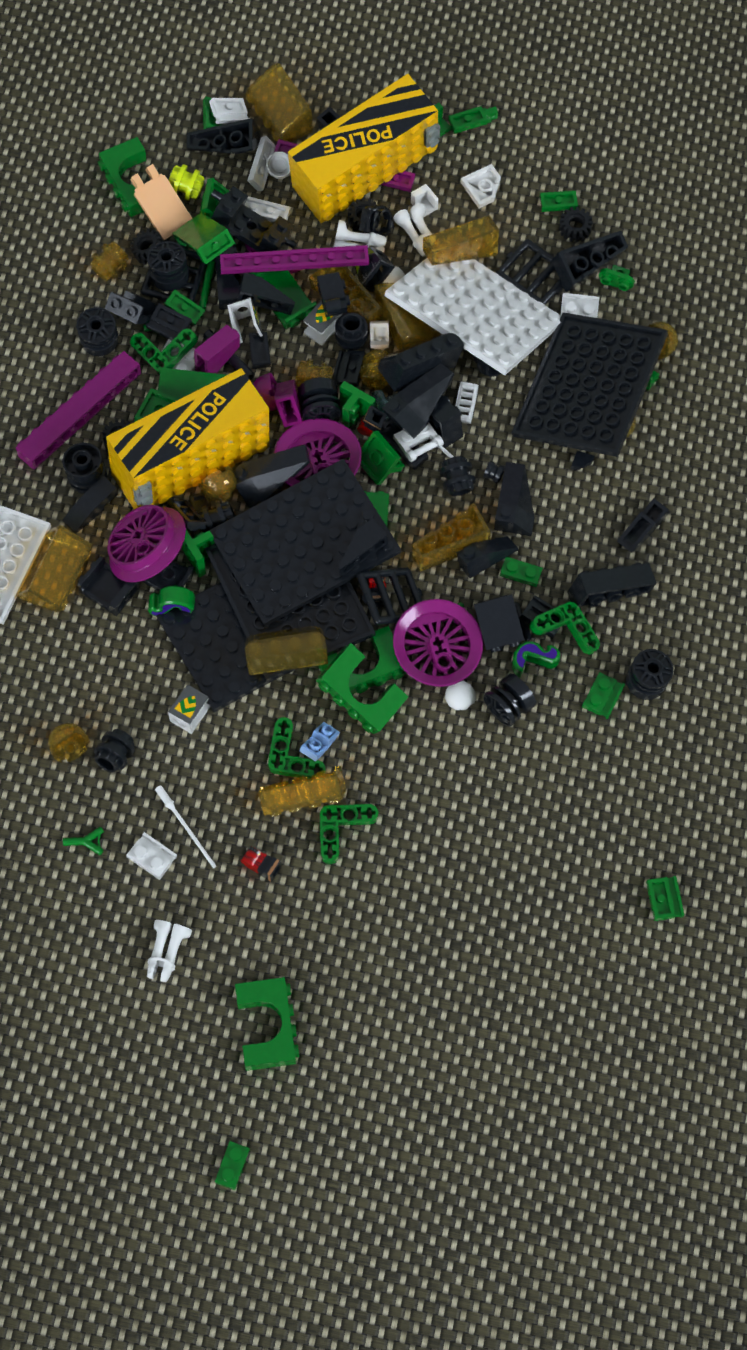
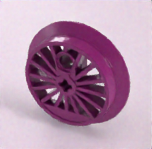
[274,419,362,486]
[107,505,186,582]
[393,599,483,687]

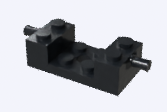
[211,186,298,252]

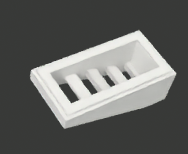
[455,382,479,424]

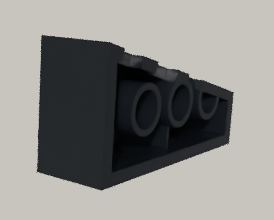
[400,389,463,448]

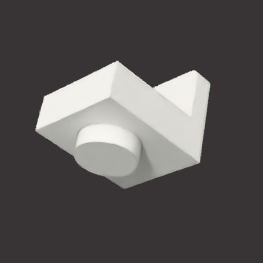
[370,321,389,351]

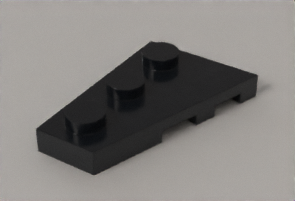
[142,562,196,592]

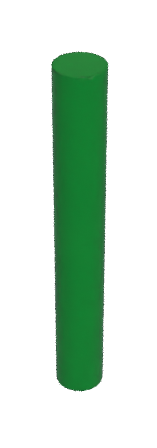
[199,260,215,310]

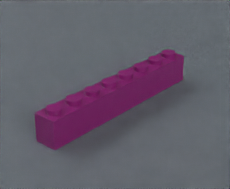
[15,351,141,470]

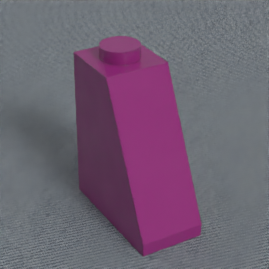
[194,325,240,373]
[275,379,303,427]

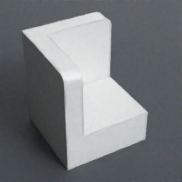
[411,184,438,217]

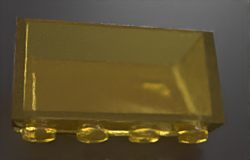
[245,63,313,142]
[375,283,438,350]
[16,525,93,612]
[245,626,328,675]

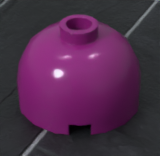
[253,373,278,412]

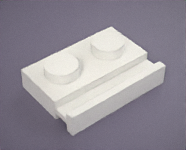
[209,98,250,124]
[560,293,599,318]
[126,832,177,880]

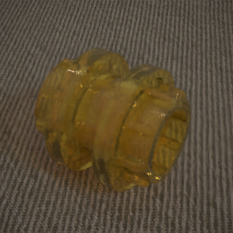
[90,242,129,281]
[359,349,389,390]
[295,358,333,386]

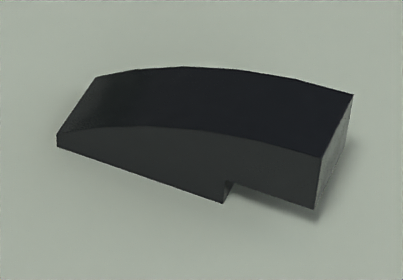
[63,476,118,534]
[617,498,670,553]

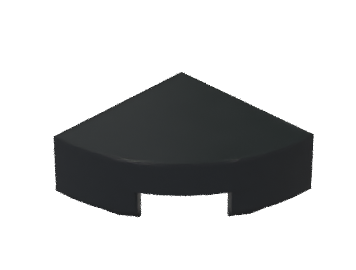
[571,450,595,470]

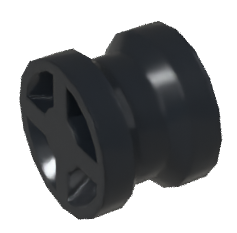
[483,461,505,484]

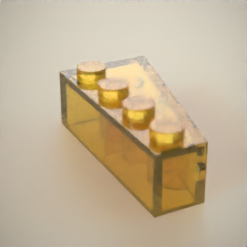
[423,215,499,265]
[308,267,384,328]
[412,503,491,572]
[258,766,346,817]

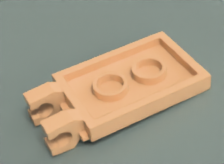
[130,164,192,241]

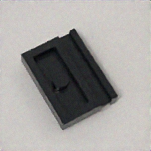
[146,303,192,340]
[332,350,367,387]
[520,595,560,639]

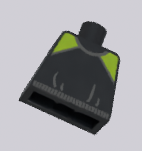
[355,247,395,293]

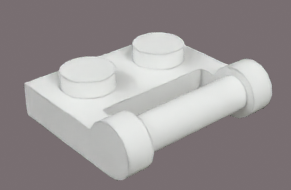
[393,423,444,462]

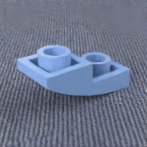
[300,722,340,762]

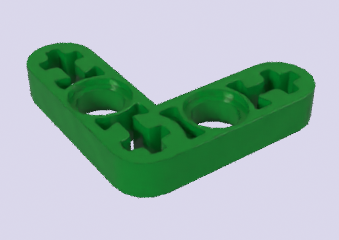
[130,329,198,374]
[530,602,600,655]
[268,717,326,780]
[320,804,379,864]

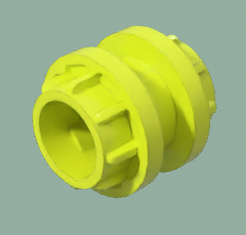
[168,164,205,201]

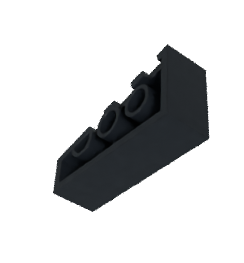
[551,231,628,293]
[567,562,657,610]

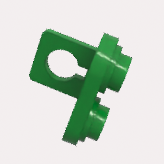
[598,265,635,291]

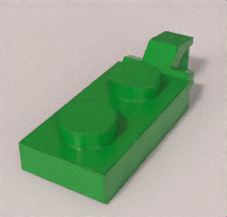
[448,106,498,134]

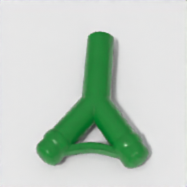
[63,827,104,855]

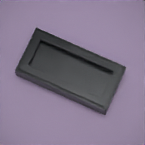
[249,332,271,369]

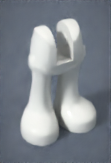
[393,203,438,257]
[333,220,387,253]
[147,920,192,982]

